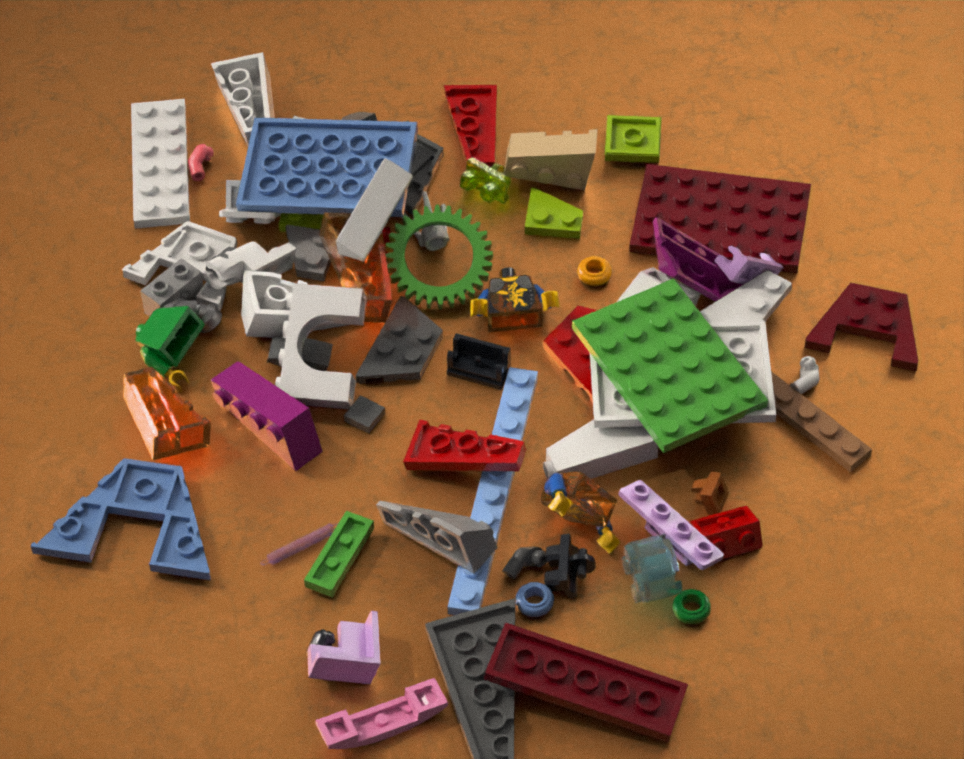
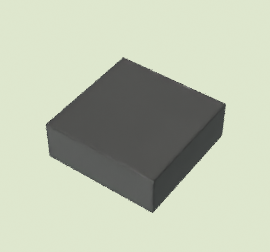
[344,395,385,433]

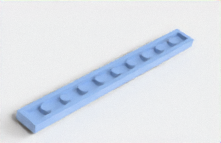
[447,367,538,615]

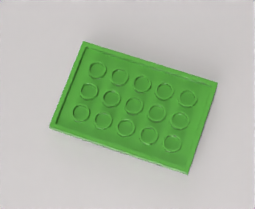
[572,278,768,453]

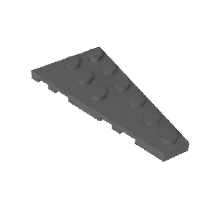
[425,598,515,759]

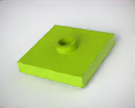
[605,115,662,163]

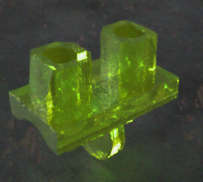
[460,157,511,204]

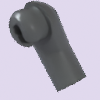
[502,546,547,580]

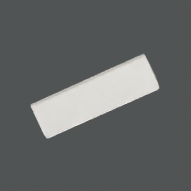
[336,158,413,261]

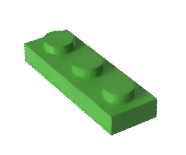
[304,511,374,598]

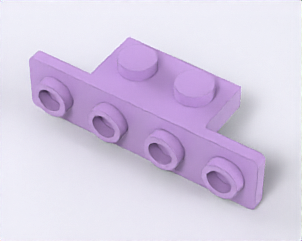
[618,480,724,570]

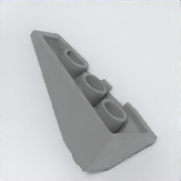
[376,501,498,573]

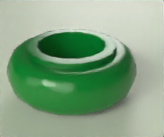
[672,589,711,625]

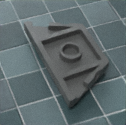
[356,296,443,384]

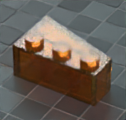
[123,367,211,460]

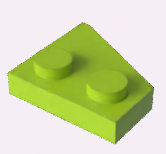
[525,188,583,239]

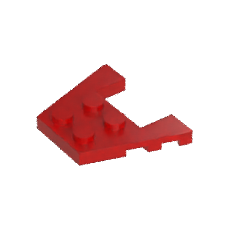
[543,305,597,403]

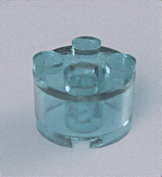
[621,533,682,603]

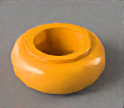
[577,256,612,286]

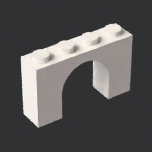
[275,284,367,409]

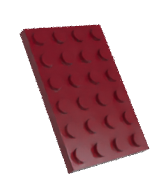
[629,164,811,273]

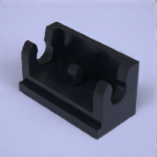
[446,333,511,390]

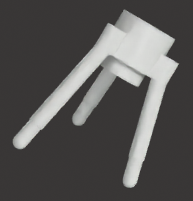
[402,191,450,251]

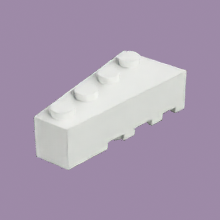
[211,52,275,146]

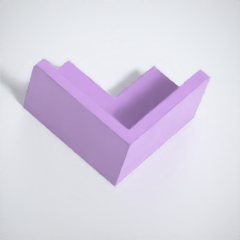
[308,611,381,684]

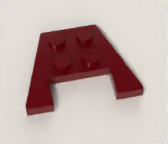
[804,282,919,371]

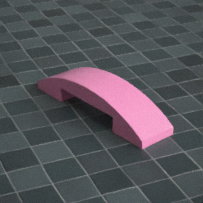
[316,678,448,749]

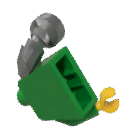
[135,298,222,392]

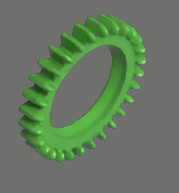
[385,205,493,310]

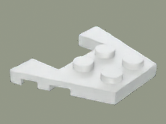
[122,221,237,311]

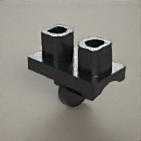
[544,534,596,598]

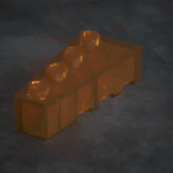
[319,212,392,323]

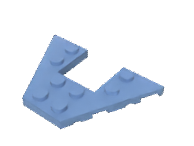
[30,458,211,580]

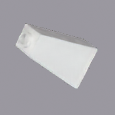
[543,419,658,487]

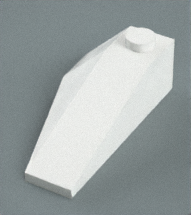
[241,271,365,338]

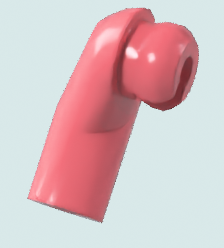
[188,144,214,181]

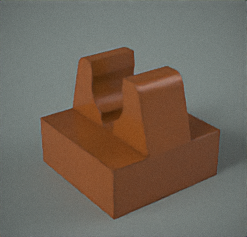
[691,472,729,515]

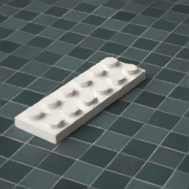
[131,99,190,228]

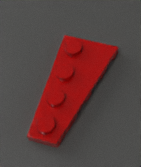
[444,85,497,170]

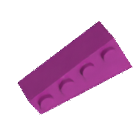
[211,361,323,471]

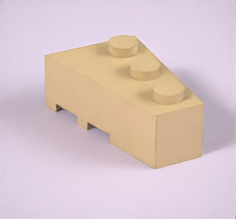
[504,129,598,190]

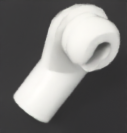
[790,356,820,394]

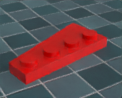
[403,419,527,472]

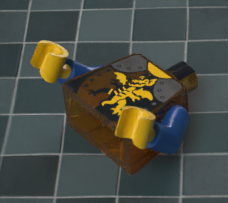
[470,267,560,333]
[541,472,620,554]

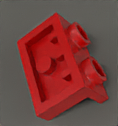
[689,505,763,559]

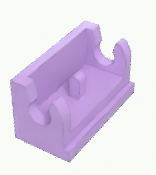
[714,246,783,284]

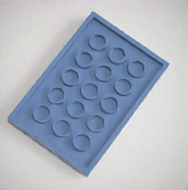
[236,118,418,217]

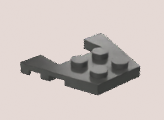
[405,134,444,215]

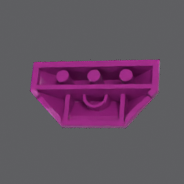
[653,217,744,302]

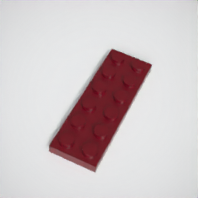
[484,622,688,743]

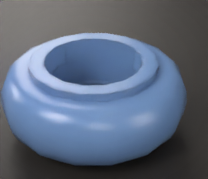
[515,582,554,617]

